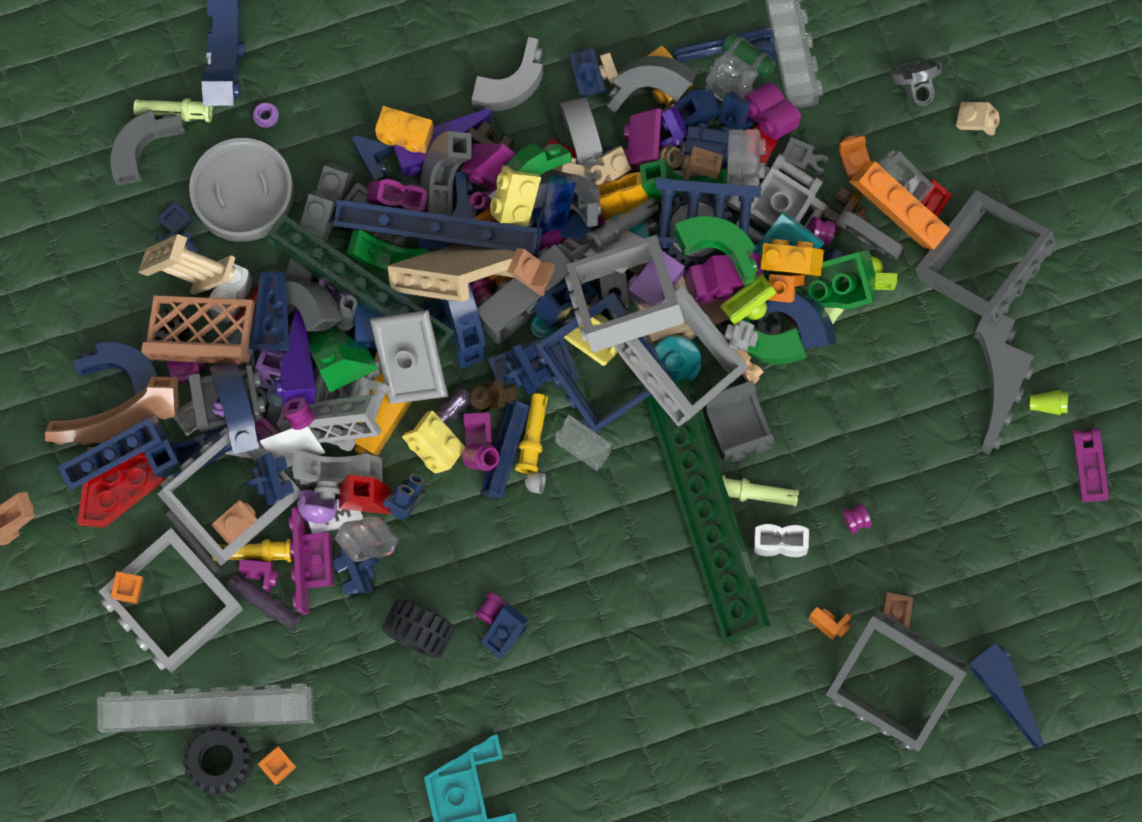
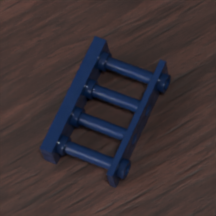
[651,178,762,250]

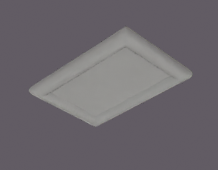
[370,310,448,404]

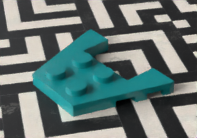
[424,734,517,822]

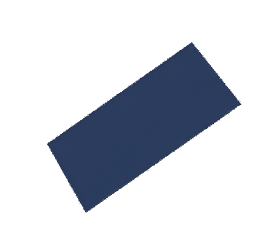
[558,209,603,239]

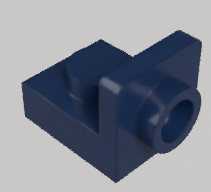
[718,91,754,132]

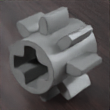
[724,321,758,352]

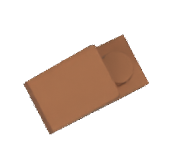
[507,248,555,296]
[879,592,913,634]

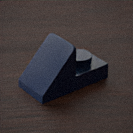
[352,135,393,181]
[481,604,529,659]

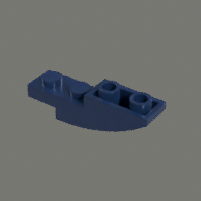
[443,283,486,369]

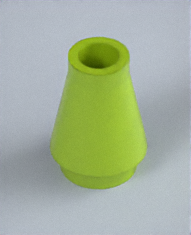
[1030,389,1068,415]

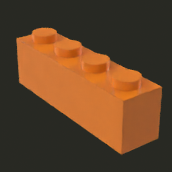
[849,161,950,249]

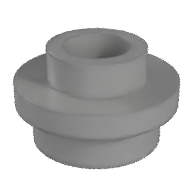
[314,481,341,499]

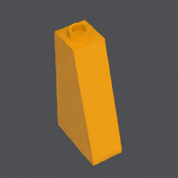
[354,352,412,456]

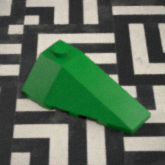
[766,250,876,309]
[307,325,378,392]

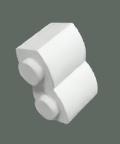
[209,263,252,324]
[754,524,809,557]

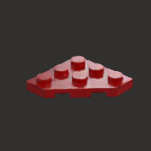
[77,447,164,528]

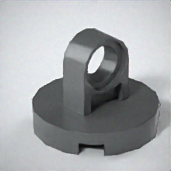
[890,59,943,106]

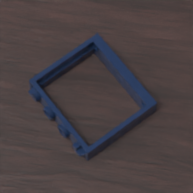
[536,292,675,433]

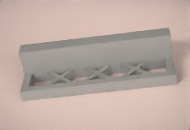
[277,395,381,443]

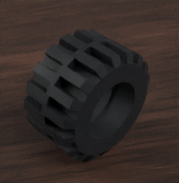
[381,599,455,658]
[182,725,254,796]

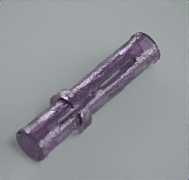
[226,573,300,631]

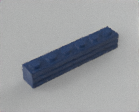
[480,400,530,499]

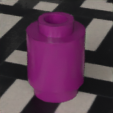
[462,443,499,471]

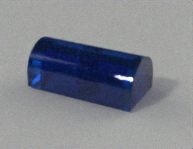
[539,175,576,232]

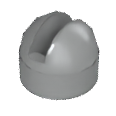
[525,472,546,494]

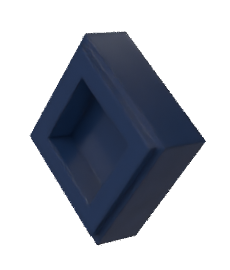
[157,201,194,235]

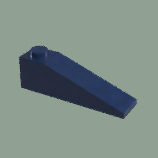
[969,643,1044,751]

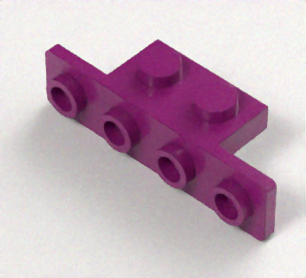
[289,507,334,615]

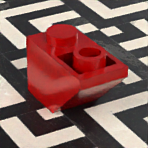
[339,474,391,514]

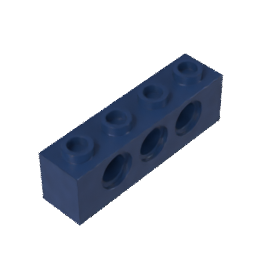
[57,415,168,490]

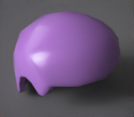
[297,490,337,524]

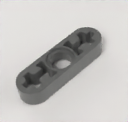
[836,211,903,260]

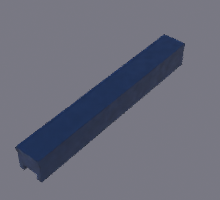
[333,200,543,255]

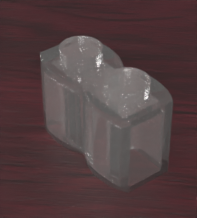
[335,517,399,562]

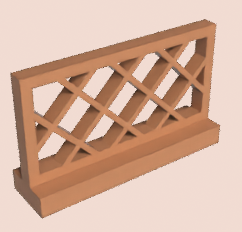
[141,296,255,365]

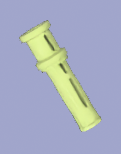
[134,98,213,122]
[722,475,799,507]

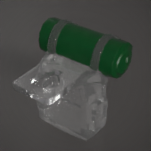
[705,32,776,101]

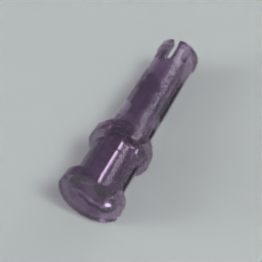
[405,385,471,445]

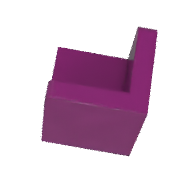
[464,413,492,446]

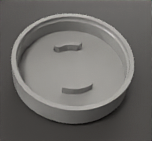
[189,138,294,242]

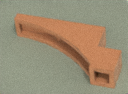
[45,377,179,445]

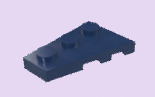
[249,272,289,351]

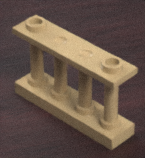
[138,234,235,295]

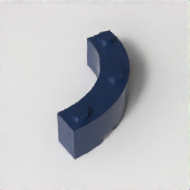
[201,0,245,106]

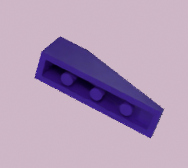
[393,108,492,176]
[275,307,316,406]

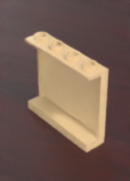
[388,243,516,302]

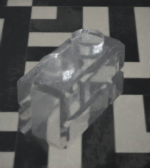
[727,129,766,187]

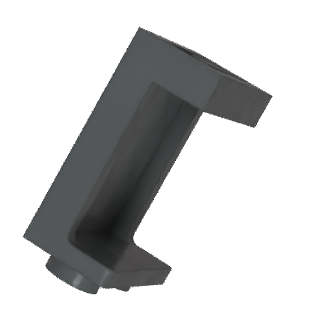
[189,365,266,432]
[704,380,774,462]

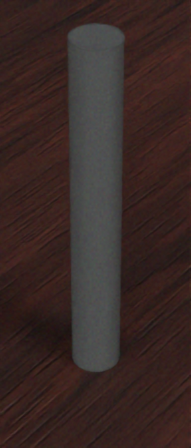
[166,510,221,576]

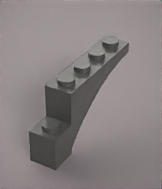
[285,162,355,282]
[973,315,1035,455]

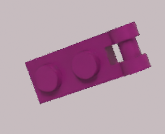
[1072,428,1109,503]

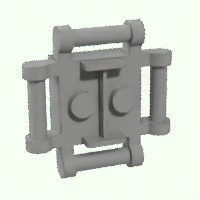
[725,153,829,243]
[311,361,390,451]

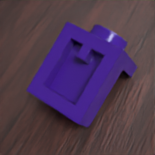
[660,103,688,147]

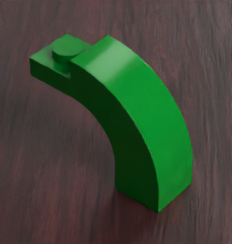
[506,143,572,216]
[640,159,730,205]
[673,216,758,286]
[347,230,430,276]
[730,297,807,364]

